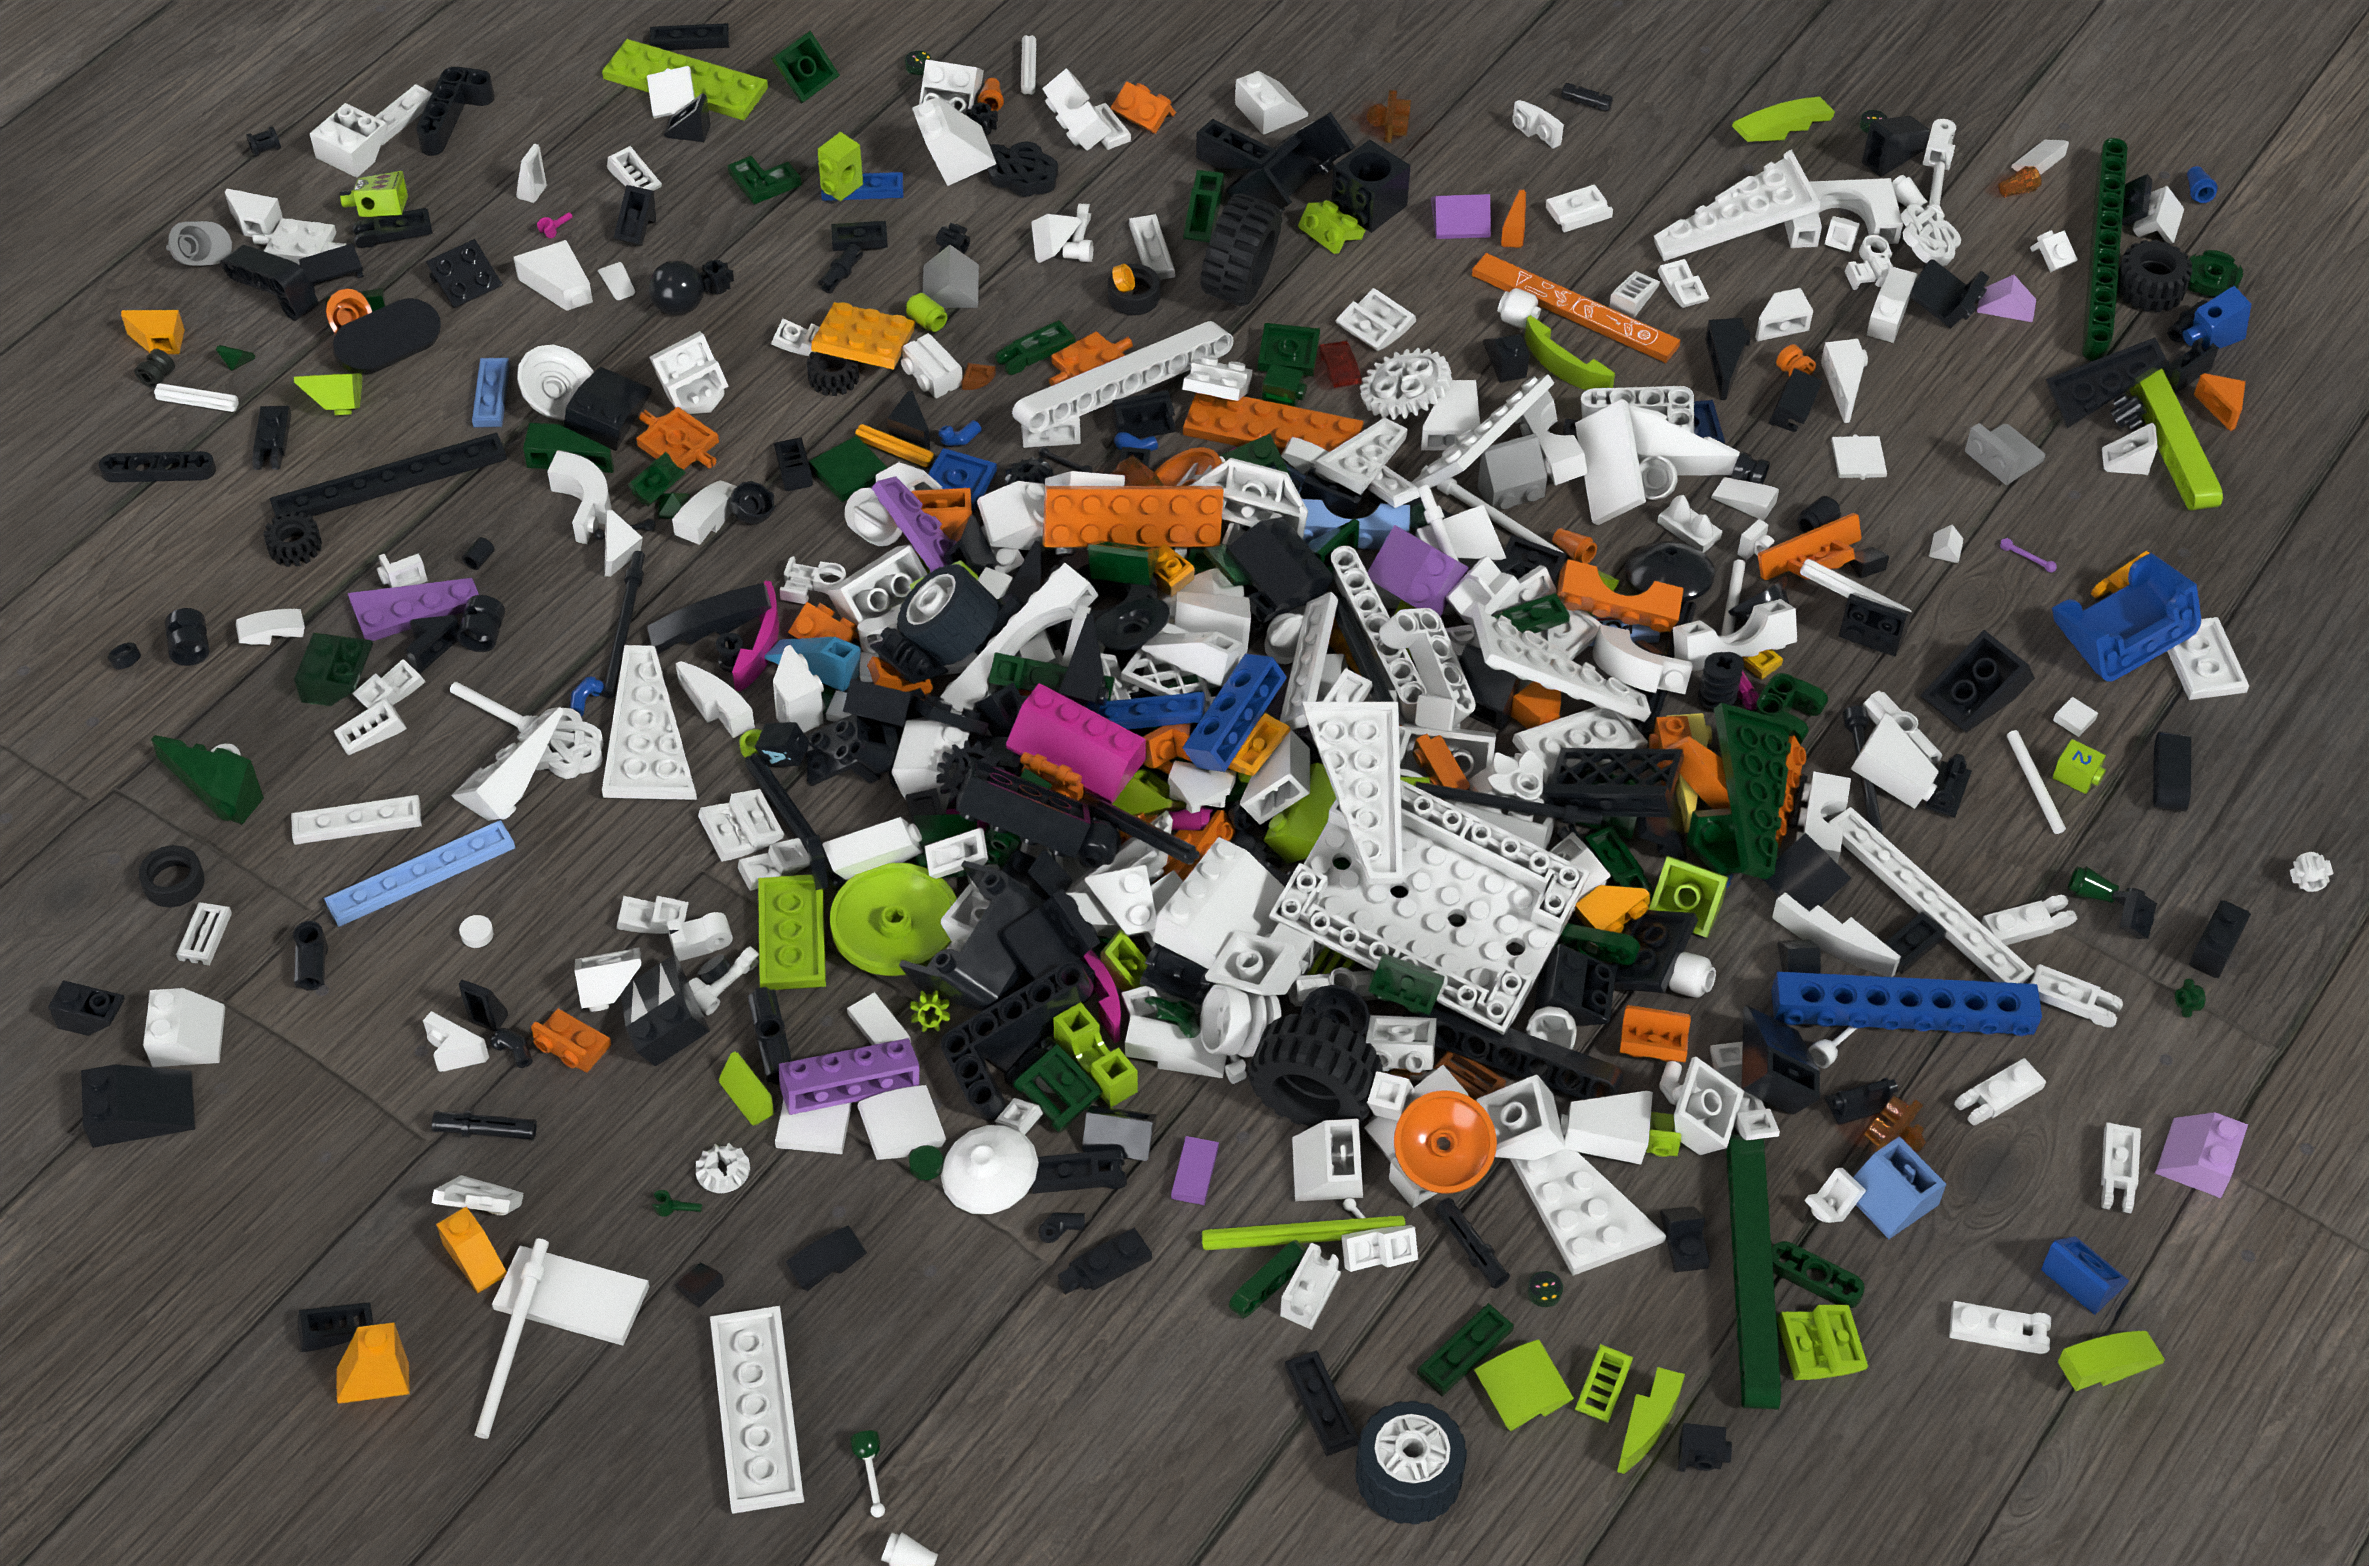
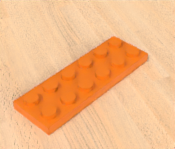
[1183,392,1364,455]
[1042,486,1224,547]

